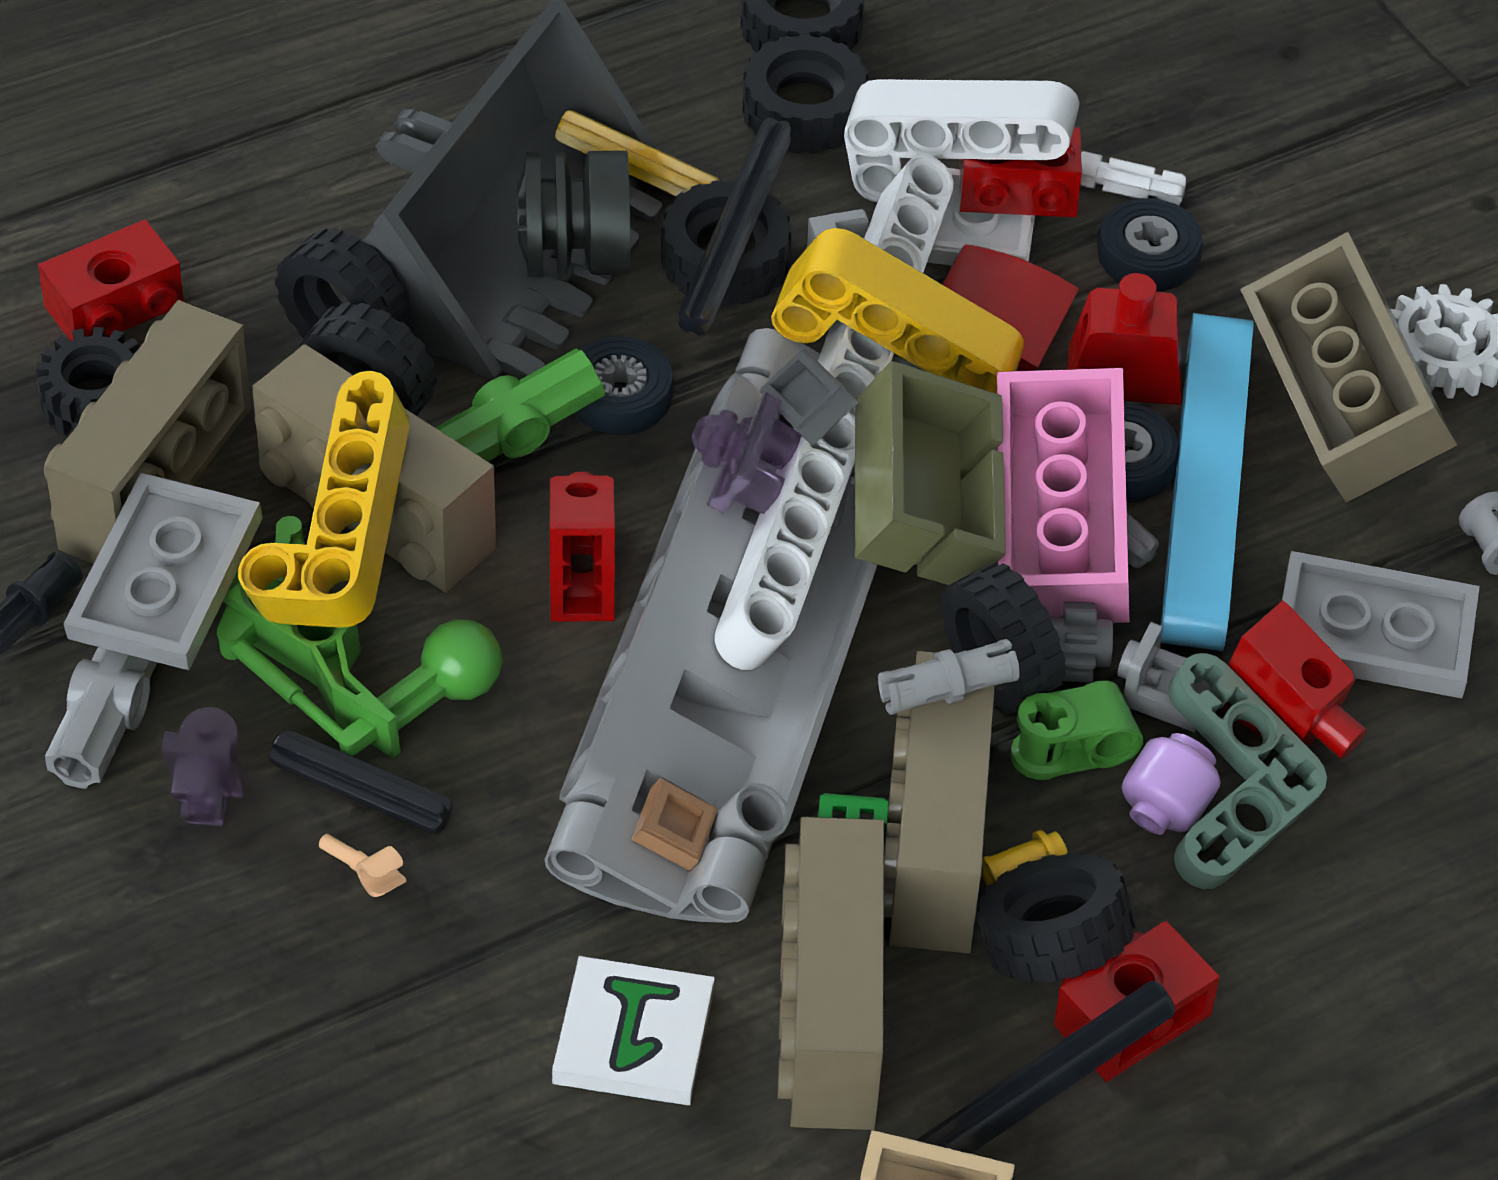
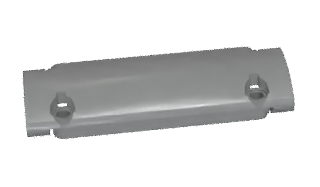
[544,328,924,923]

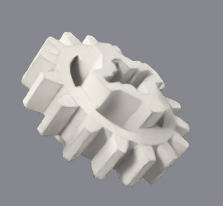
[1391,284,1498,399]

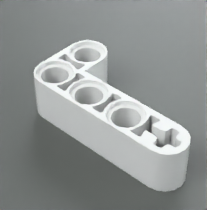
[844,79,1080,202]

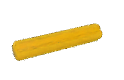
[555,110,719,197]

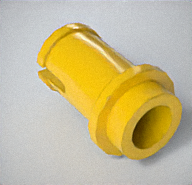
[981,830,1068,886]

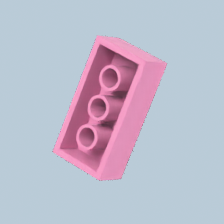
[997,368,1130,623]

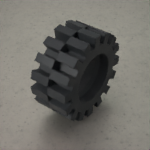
[36,327,140,436]

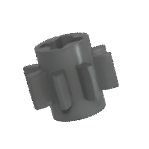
[1050,602,1113,683]

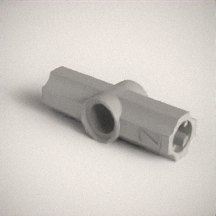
[45,647,157,789]

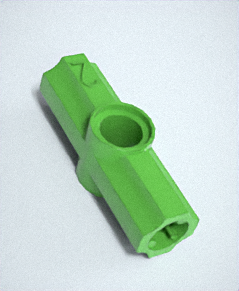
[435,348,605,462]

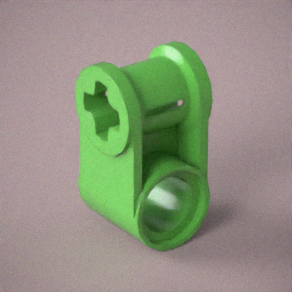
[1010,681,1143,780]

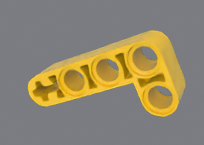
[771,228,1024,394]
[238,371,409,628]

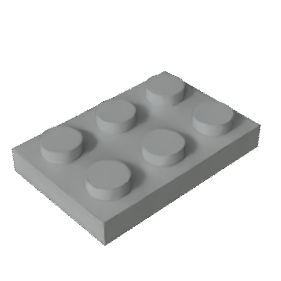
[64,473,263,670]
[1282,551,1480,698]

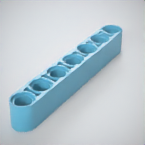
[1160,313,1254,651]

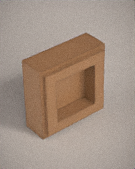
[631,778,718,871]

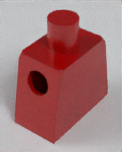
[1067,273,1182,405]
[550,472,615,622]
[1221,600,1367,759]

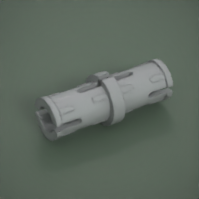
[878,639,1019,715]

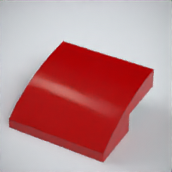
[942,244,1079,371]

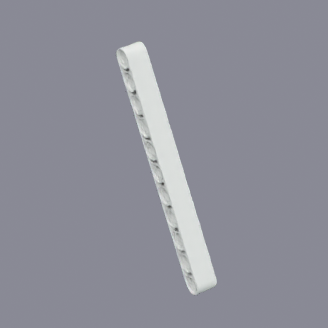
[714,154,954,670]

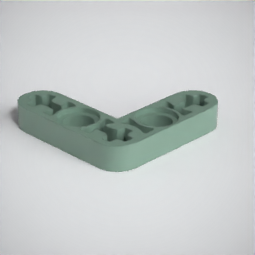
[1168,653,1327,889]

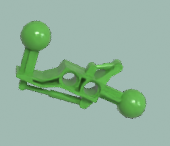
[217,516,503,758]

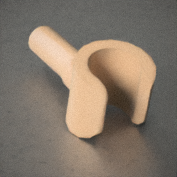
[319,834,406,897]

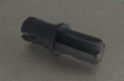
[0,551,83,655]

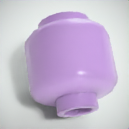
[1121,733,1221,835]

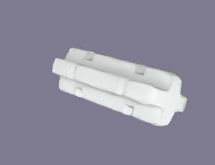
[1080,151,1186,206]

